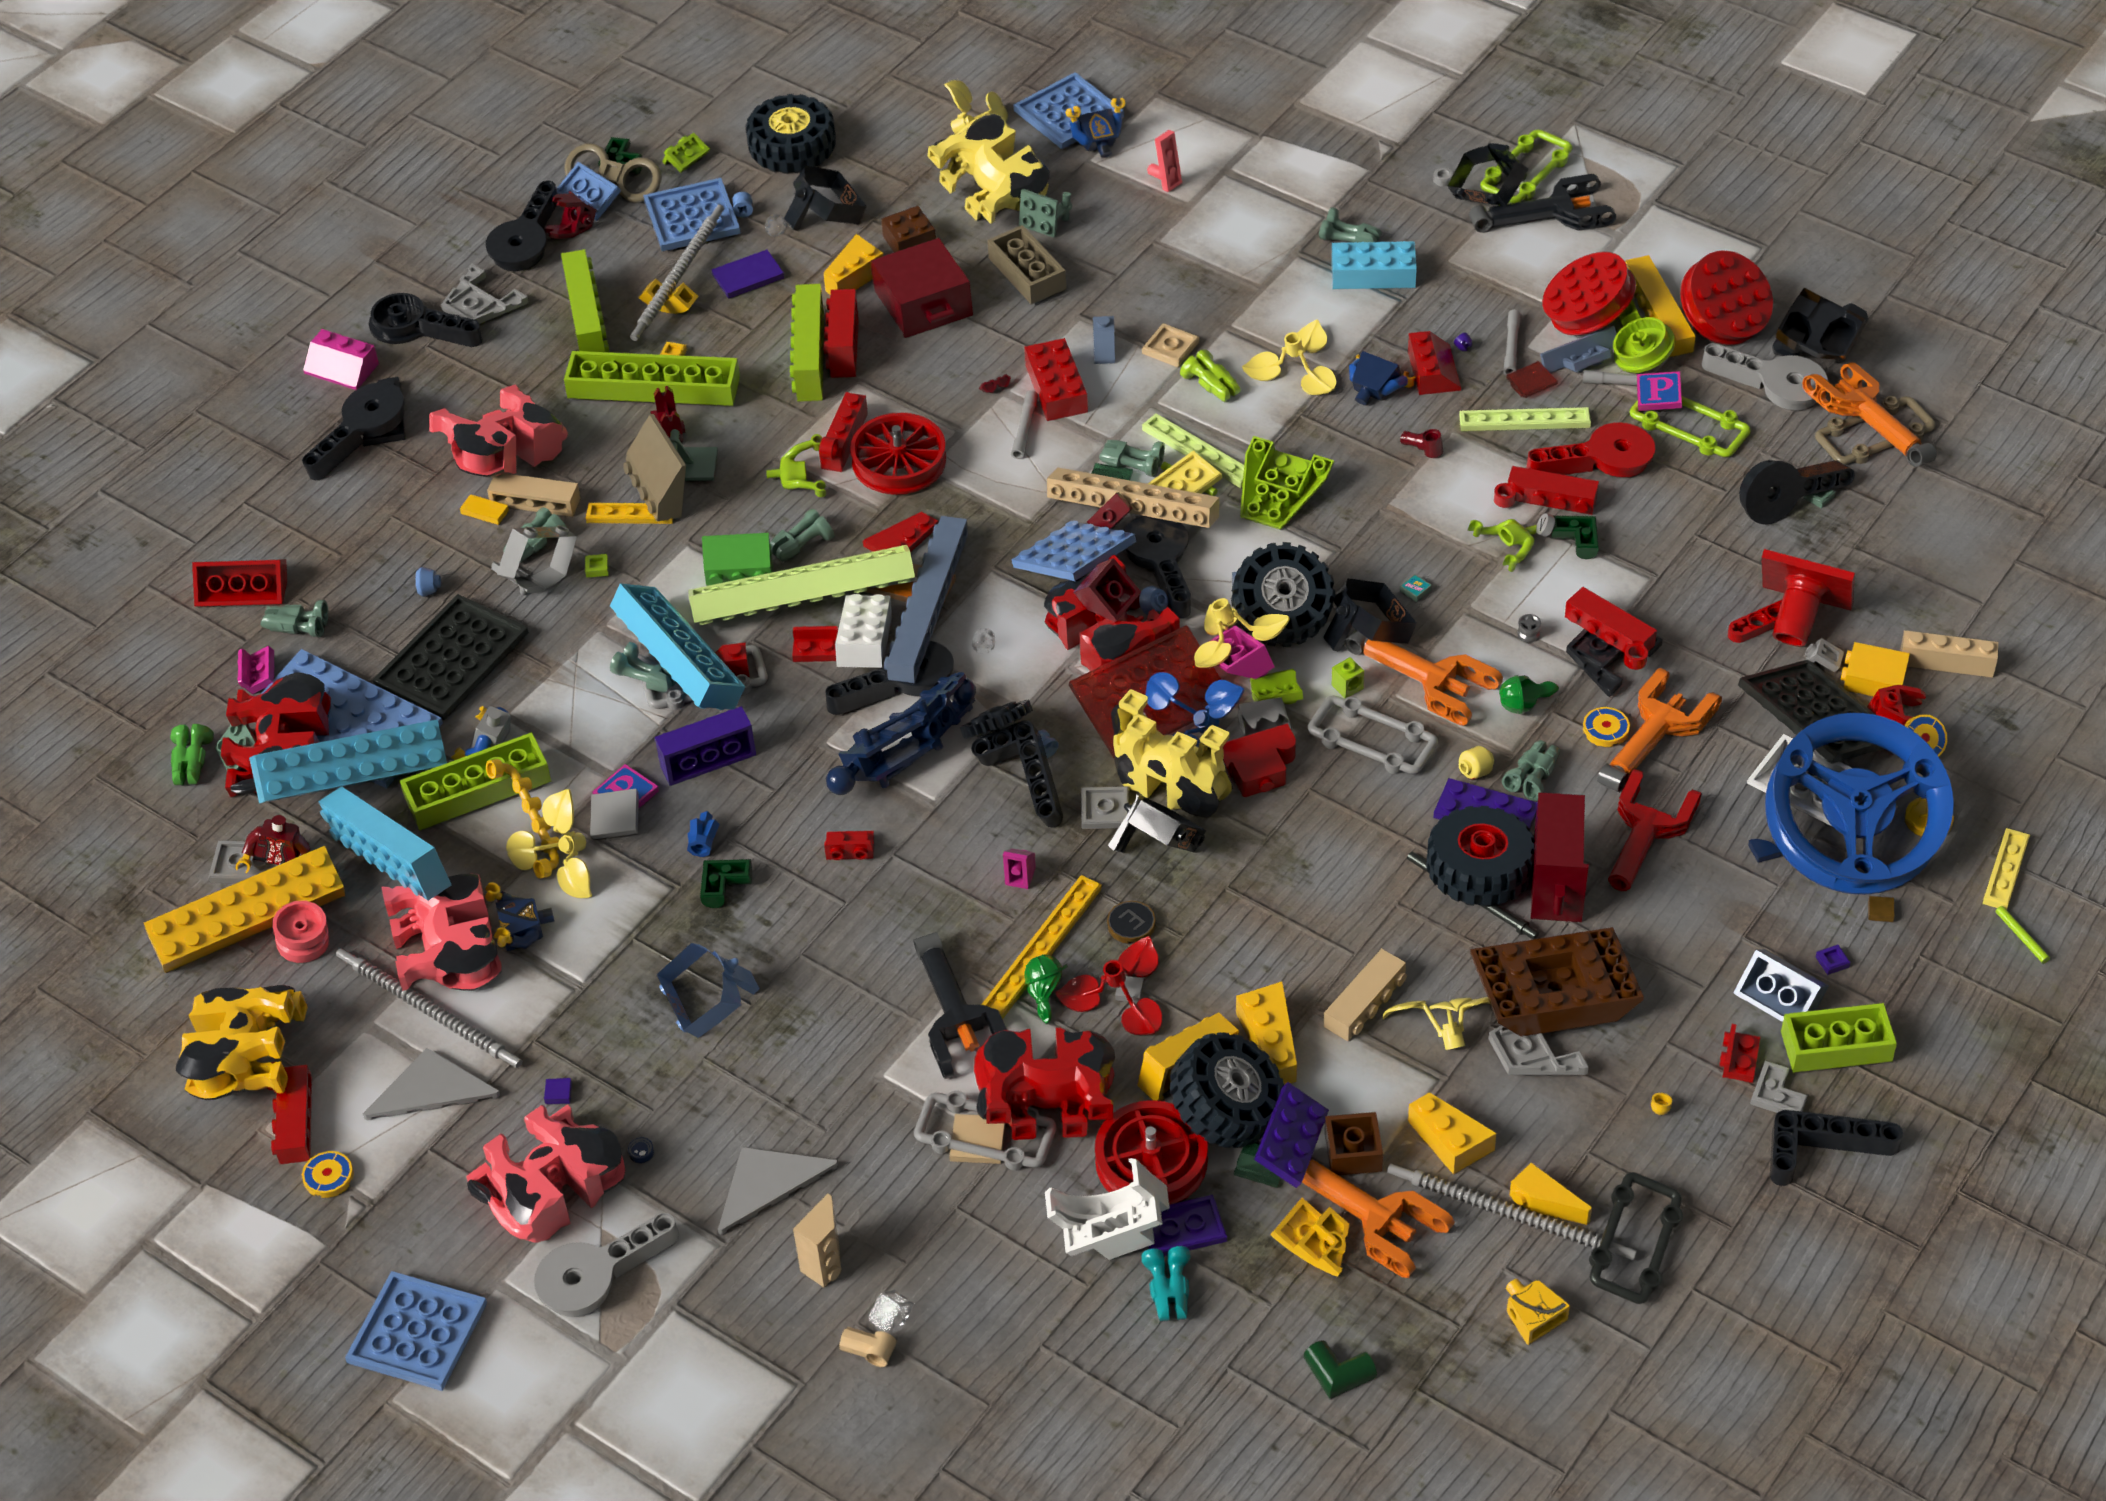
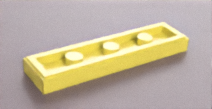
[1982,828,2030,910]

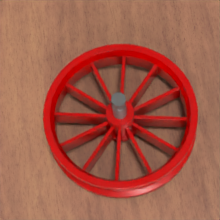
[850,413,946,495]

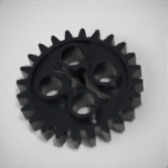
[960,699,1033,739]

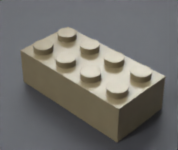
[987,225,1066,304]

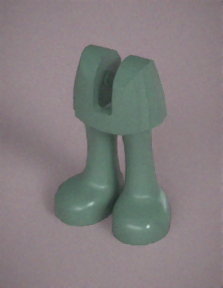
[1319,207,1382,242]
[1099,440,1165,477]
[770,509,835,562]
[610,642,677,692]

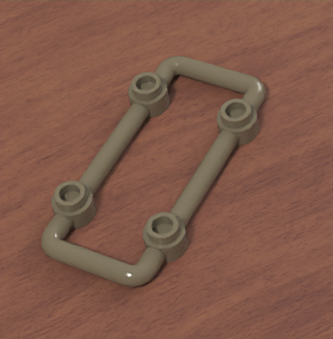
[1815,396,1935,465]

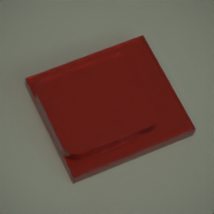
[1506,361,1558,398]

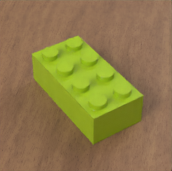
[1781,1003,1897,1072]

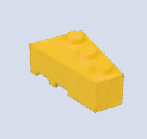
[824,234,884,294]
[1408,1092,1497,1175]

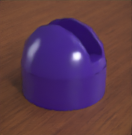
[1454,333,1473,351]

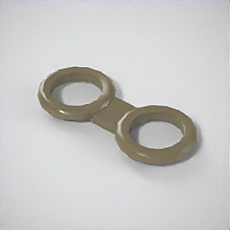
[564,143,662,203]

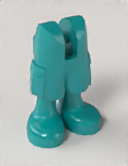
[1141,1246,1191,1322]

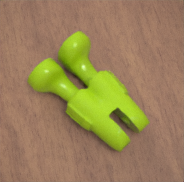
[1180,349,1241,402]

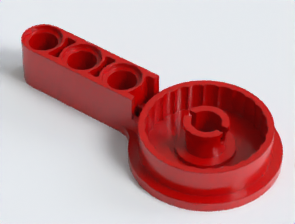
[1526,422,1655,477]

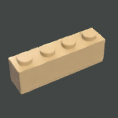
[487,473,581,517]
[1900,630,1998,678]
[1324,948,1407,1041]

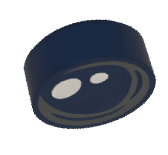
[628,1137,654,1163]

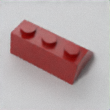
[1408,331,1461,395]

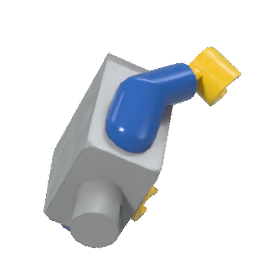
[451,706,511,760]

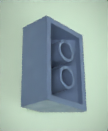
[1733,949,1829,1022]

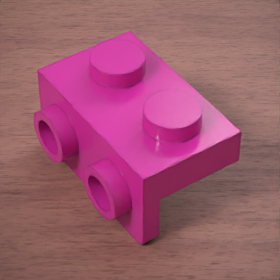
[237,645,274,694]

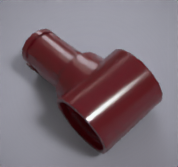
[1400,429,1444,458]

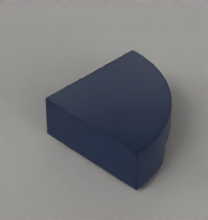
[1748,839,1781,863]

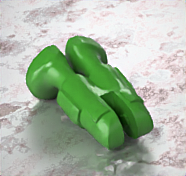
[170,724,214,785]

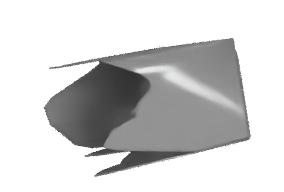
[1238,697,1292,737]

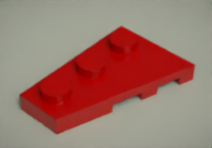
[863,512,939,553]

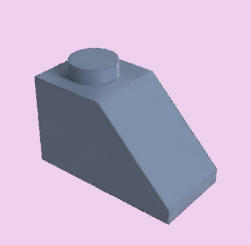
[1093,316,1115,364]

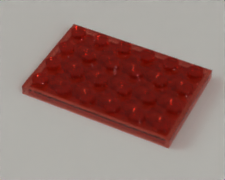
[1069,625,1222,759]

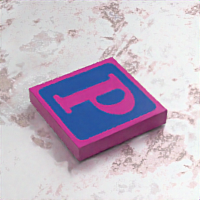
[1637,371,1682,411]
[592,764,659,809]

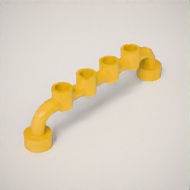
[486,759,560,879]

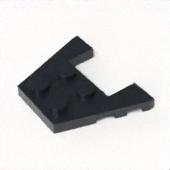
[1566,629,1663,697]

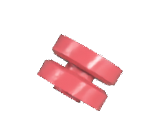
[273,901,329,963]

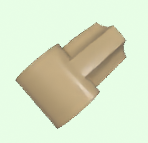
[839,1327,897,1367]

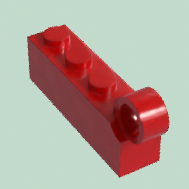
[819,392,868,472]
[1494,466,1599,515]
[1565,587,1657,670]
[266,1061,312,1164]

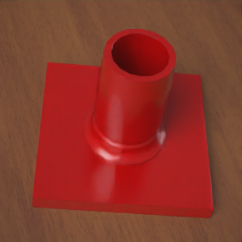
[1761,549,1855,647]

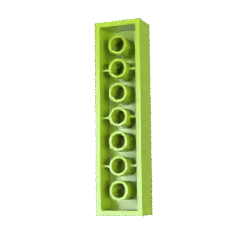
[564,351,740,406]

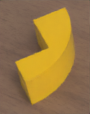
[638,279,698,314]

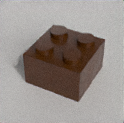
[881,206,936,253]
[1325,1112,1383,1176]

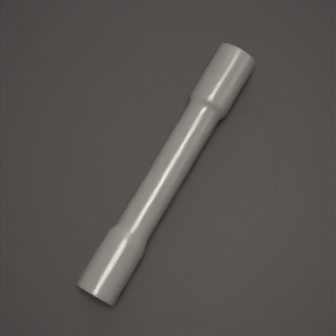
[1503,310,1521,376]
[1583,370,1637,385]
[1011,390,1038,459]

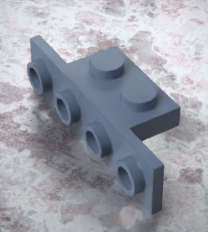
[1540,325,1616,374]

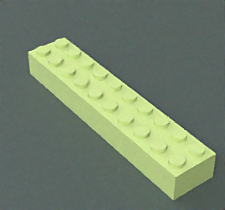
[688,545,915,625]

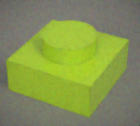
[585,554,609,578]

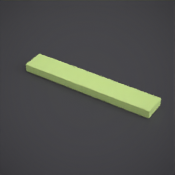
[1459,407,1591,431]
[1142,414,1244,488]

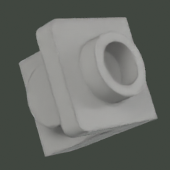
[1805,638,1844,673]

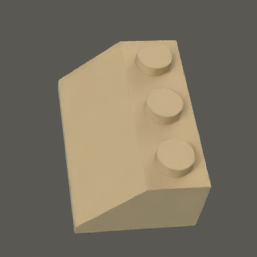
[793,1194,841,1287]

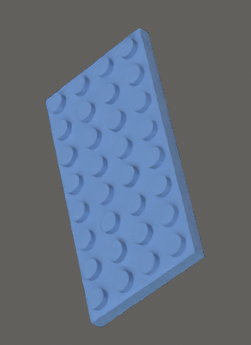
[261,649,443,789]

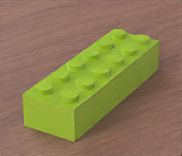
[561,249,609,352]
[790,284,824,402]
[400,732,552,831]

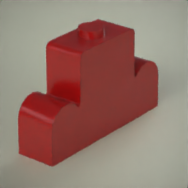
[1223,723,1296,797]

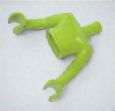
[766,434,826,498]
[1468,519,1537,572]

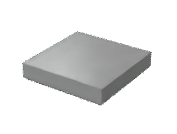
[1081,786,1129,829]
[590,789,639,839]

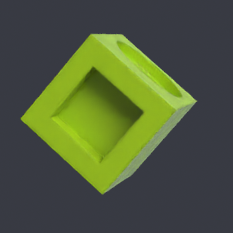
[1331,657,1364,699]

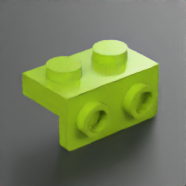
[1250,669,1303,704]

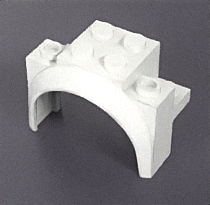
[1045,1159,1169,1260]

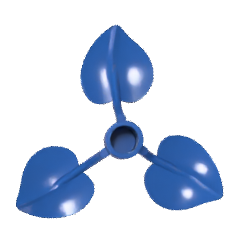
[1146,672,1245,748]

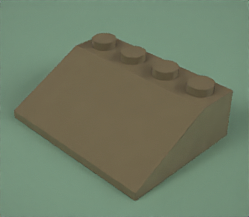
[624,414,686,522]

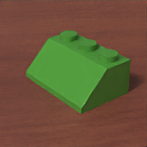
[702,533,773,586]

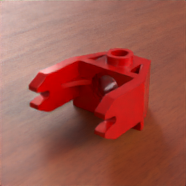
[1867,685,1926,726]

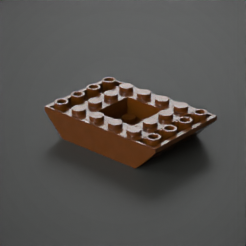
[1470,927,1644,1037]

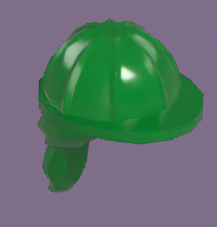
[1499,675,1559,714]
[1024,954,1068,1024]

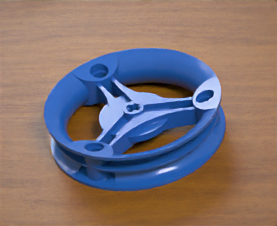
[1765,713,1954,895]

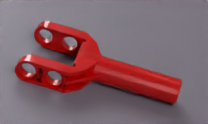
[1608,769,1702,891]

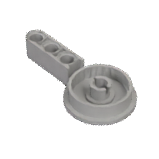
[1702,343,1828,410]
[534,1213,679,1317]

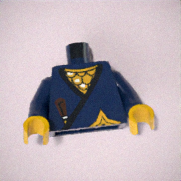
[485,882,555,952]

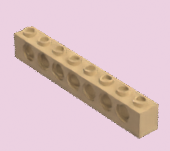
[1047,467,1219,528]

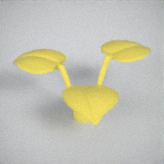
[944,80,1008,134]
[1242,319,1336,395]
[1194,598,1289,668]
[506,789,592,898]
[1382,997,1490,1050]

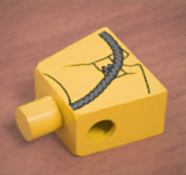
[1506,1279,1570,1345]

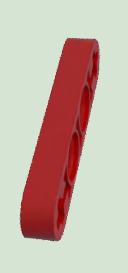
[1727,600,1782,643]

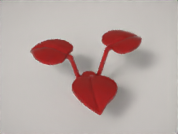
[1055,936,1162,1035]

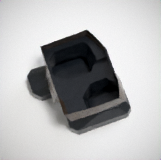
[1772,288,1869,363]

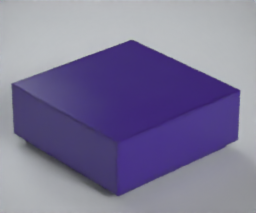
[1815,945,1851,975]
[544,1078,572,1104]

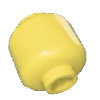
[1459,746,1494,780]

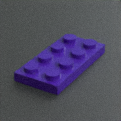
[1433,778,1537,829]
[1254,1082,1329,1188]

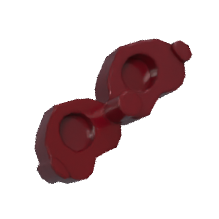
[979,374,1011,393]

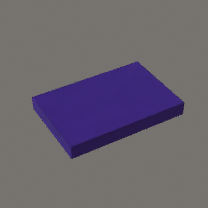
[711,249,784,299]
[1148,1195,1227,1257]

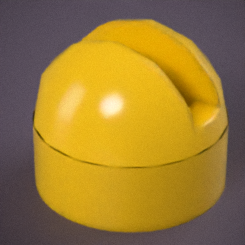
[1651,1093,1672,1115]

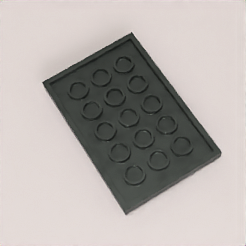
[373,594,529,720]
[1738,659,1884,764]

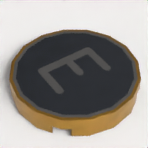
[1107,901,1156,944]

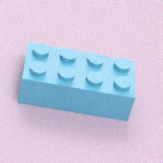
[1331,241,1417,289]

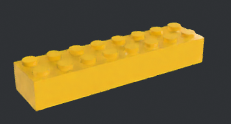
[144,846,345,973]

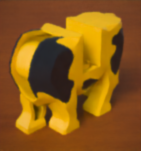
[176,985,308,1100]

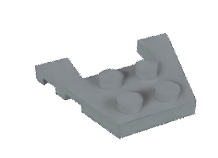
[441,264,529,324]
[1489,1025,1589,1075]

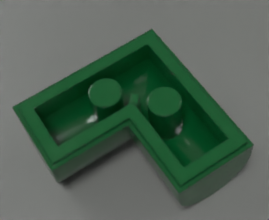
[598,137,642,174]
[1550,516,1599,559]
[700,859,752,908]
[1304,1340,1377,1399]

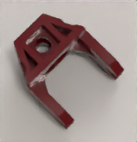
[544,191,597,239]
[650,386,686,443]

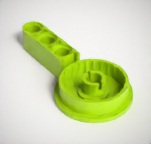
[1613,299,1676,373]

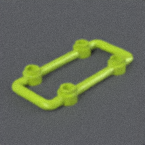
[1480,129,1573,203]
[1629,396,1751,457]

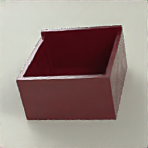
[871,238,973,338]
[1530,792,1589,922]

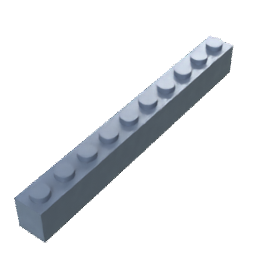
[884,516,968,683]

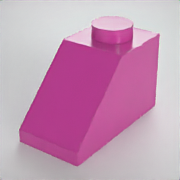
[1003,848,1036,889]

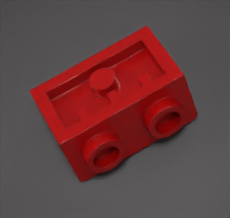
[792,626,838,662]
[824,831,874,860]
[1719,1024,1760,1083]

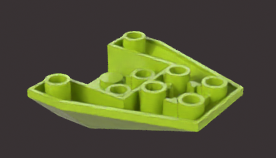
[1240,436,1334,530]

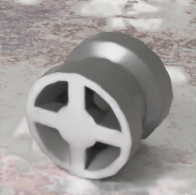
[1517,614,1541,643]

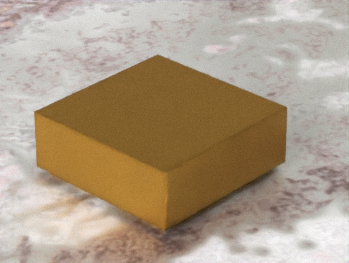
[1868,896,1894,922]

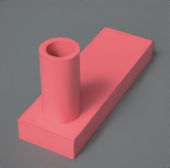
[1147,130,1182,192]

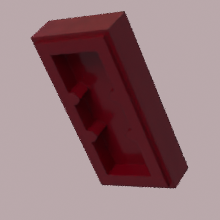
[1087,492,1133,529]

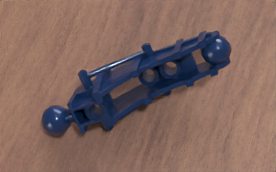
[826,672,976,795]

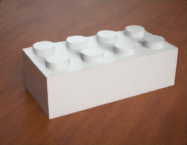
[835,594,892,668]

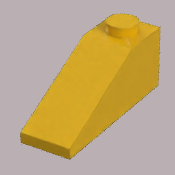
[1510,1163,1592,1225]

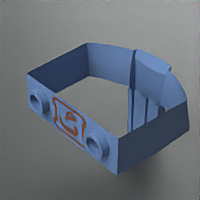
[657,943,759,1038]

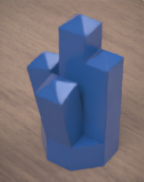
[687,811,720,857]

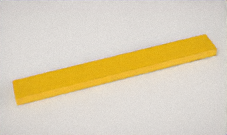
[981,875,1102,1020]

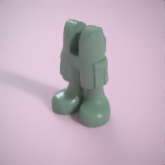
[503,507,567,563]
[261,600,328,637]
[1502,740,1560,801]

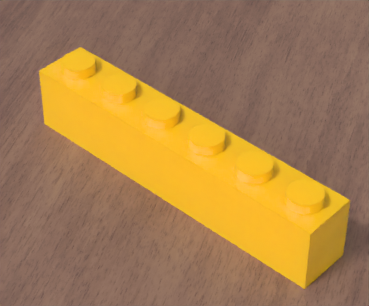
[1625,255,1696,357]

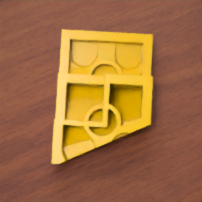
[1270,1198,1349,1276]

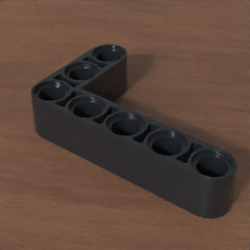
[971,720,1063,828]
[1770,1110,1903,1186]

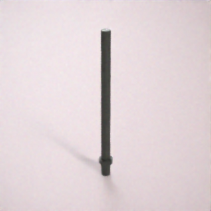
[1407,851,1539,939]

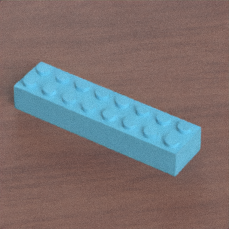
[610,583,745,710]
[249,719,447,804]
[318,786,452,901]

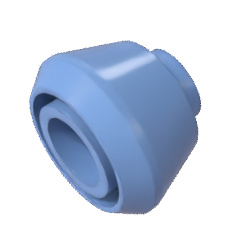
[416,567,441,597]
[1139,586,1168,615]

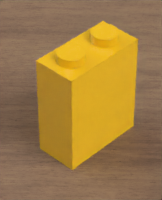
[1841,642,1910,697]

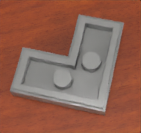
[1750,1061,1808,1113]

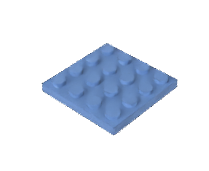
[1014,72,1124,149]
[643,178,740,251]
[1012,521,1136,581]
[345,1271,487,1391]

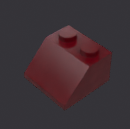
[1073,558,1141,622]

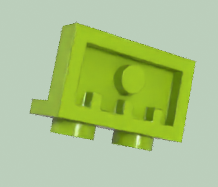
[662,132,710,173]

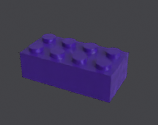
[655,706,756,786]

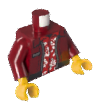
[235,815,310,873]

